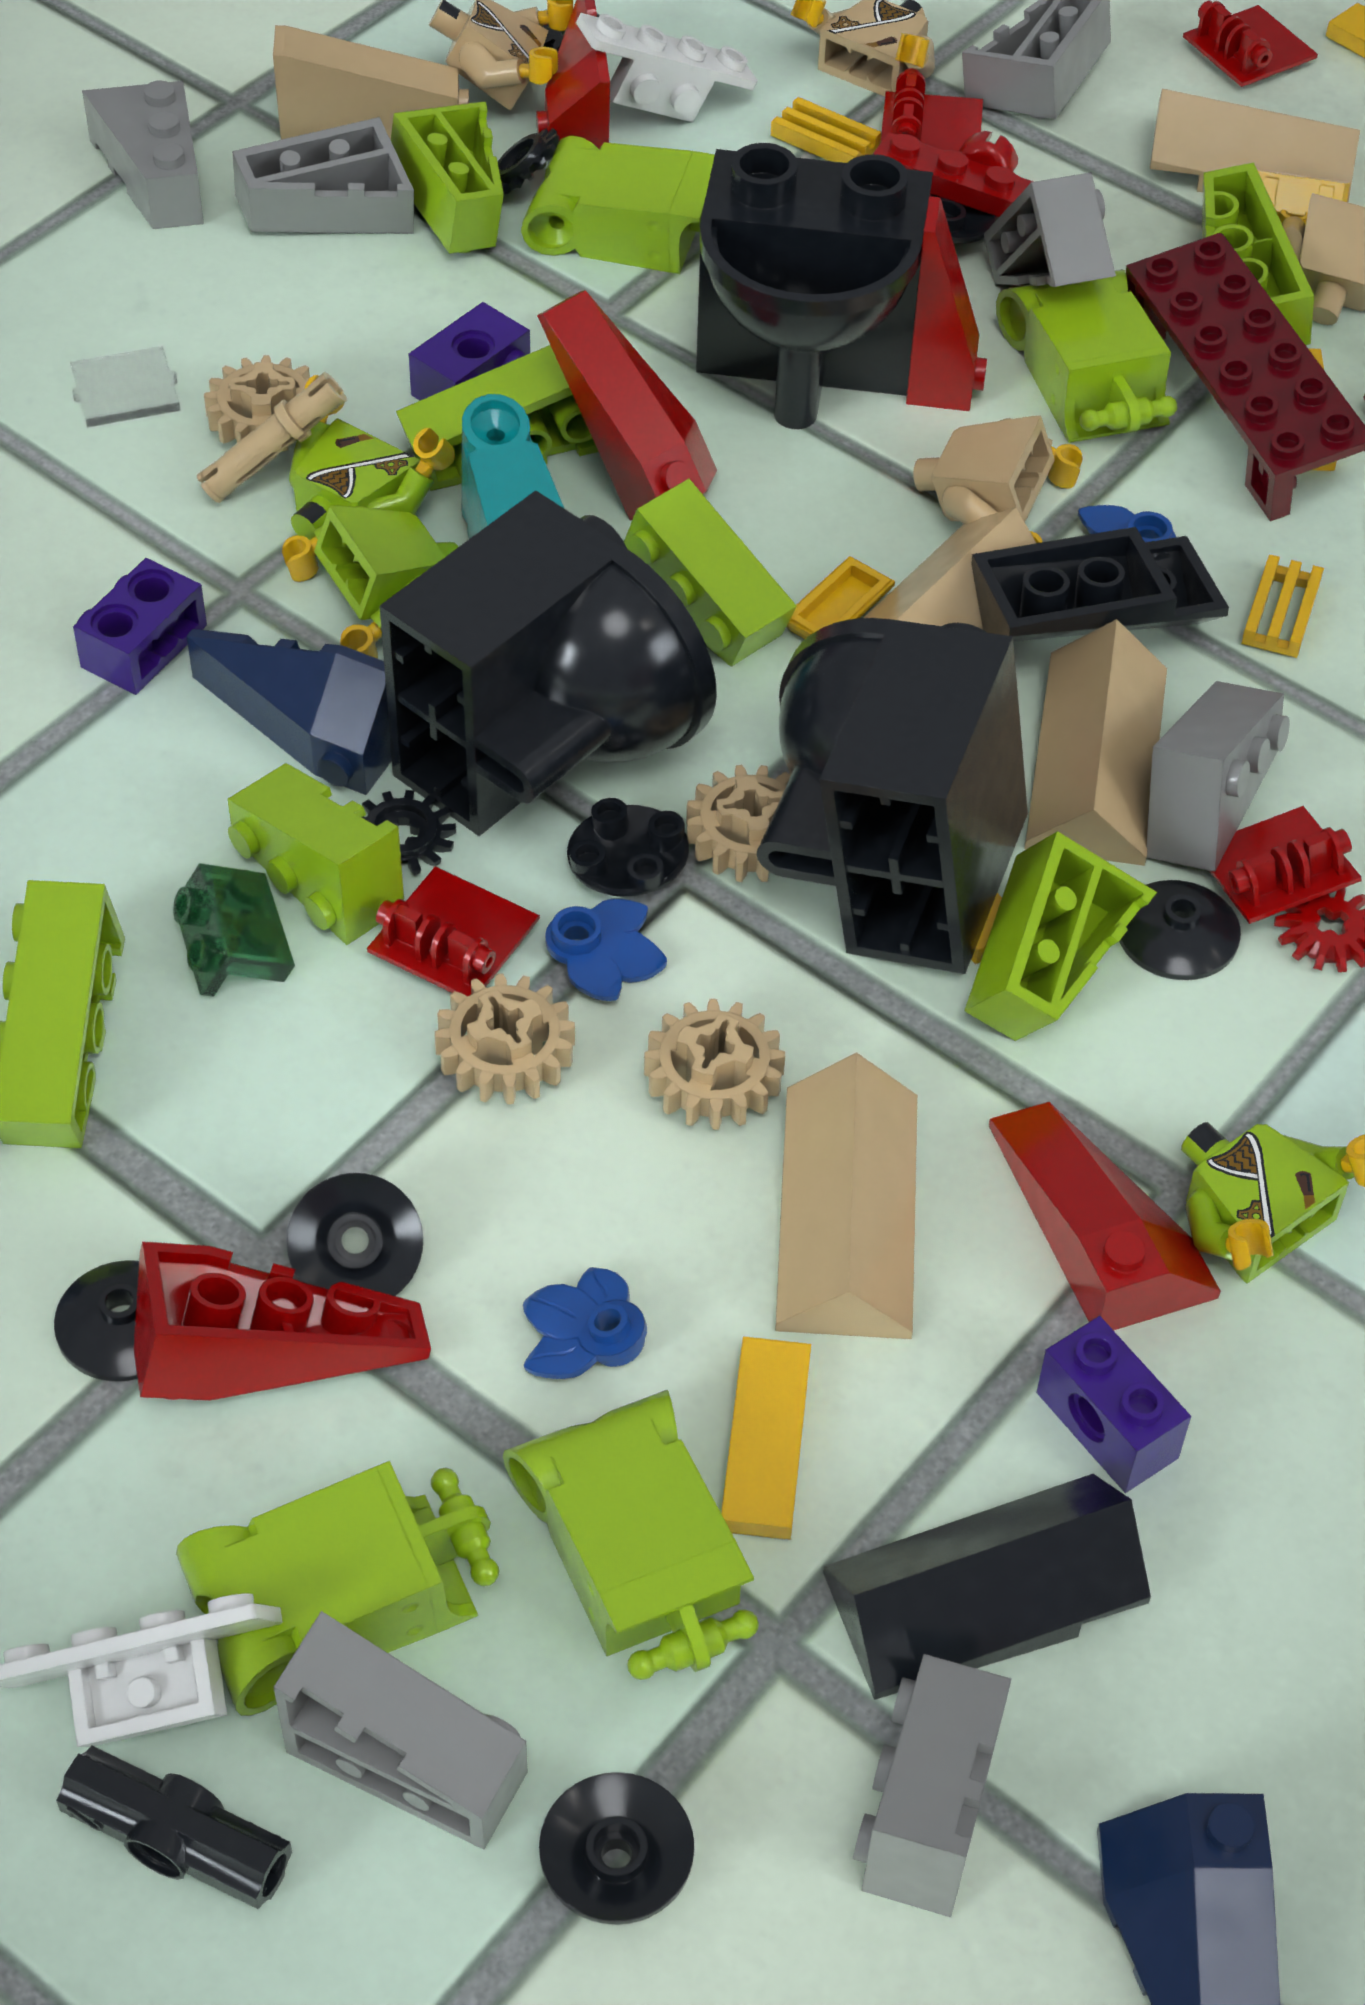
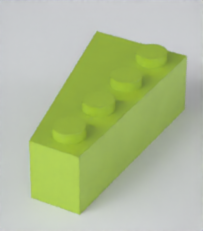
[1202,162,1314,345]
[396,345,598,491]
[0,880,125,1148]

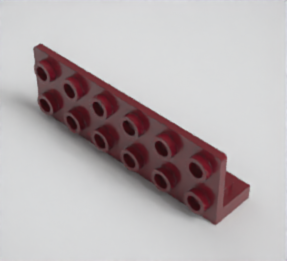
[1126,233,1365,521]

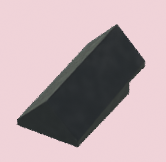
[971,527,1229,641]
[823,1474,1151,1700]

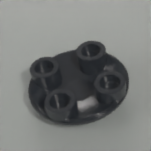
[567,798,689,897]

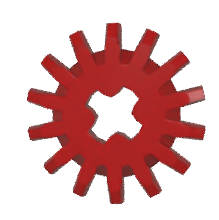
[1274,887,1365,973]

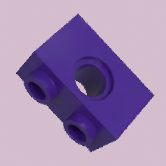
[408,302,530,401]
[1036,1316,1191,1494]

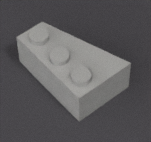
[962,0,1111,119]
[82,80,204,229]
[232,117,414,234]
[984,172,1116,287]
[1146,681,1290,871]
[274,1611,528,1850]
[853,1654,1011,1917]

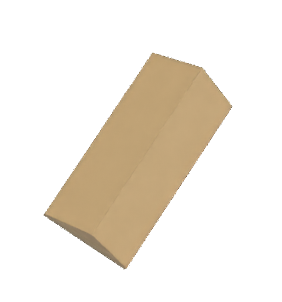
[1150,88,1360,202]
[864,507,1036,630]
[1024,619,1167,866]
[775,1052,918,1339]

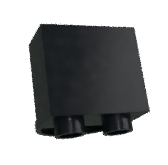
[696,143,933,429]
[380,490,717,836]
[756,618,1028,974]

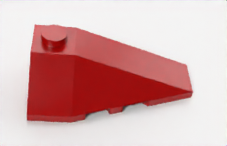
[536,0,610,160]
[906,196,987,411]
[537,290,717,520]
[989,1102,1221,1330]
[134,1241,431,1401]

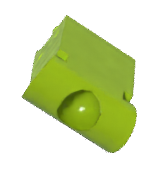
[521,136,715,274]
[996,269,1178,443]
[503,1390,759,1680]
[176,1461,500,1716]

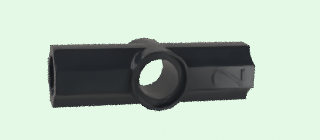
[56,1745,292,1909]

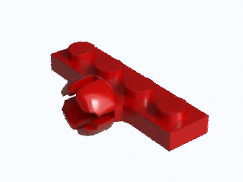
[873,131,1034,217]

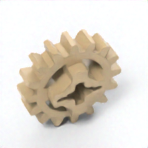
[204,355,310,451]
[686,765,790,882]
[435,973,575,1104]
[644,999,785,1130]

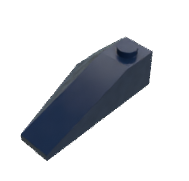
[186,629,392,795]
[1097,1793,1280,2005]

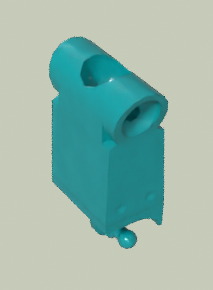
[461,394,564,539]

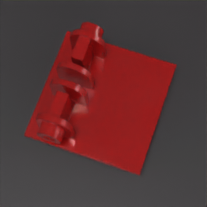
[1183,1,1318,87]
[881,68,983,151]
[1209,806,1362,924]
[367,866,540,997]

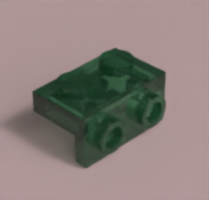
[173,863,295,997]

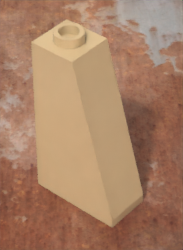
[273,25,469,140]

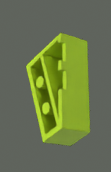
[391,101,504,254]
[624,478,797,667]
[227,763,404,945]
[964,831,1157,1041]

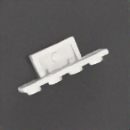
[576,13,758,122]
[0,1593,283,1747]

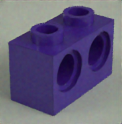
[73,558,207,695]

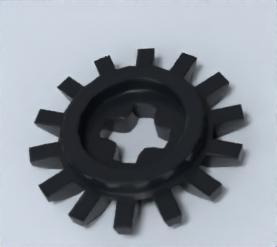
[498,128,560,195]
[362,790,456,875]

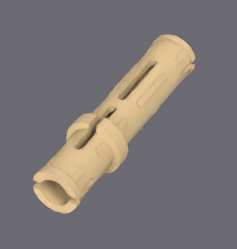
[197,372,347,503]

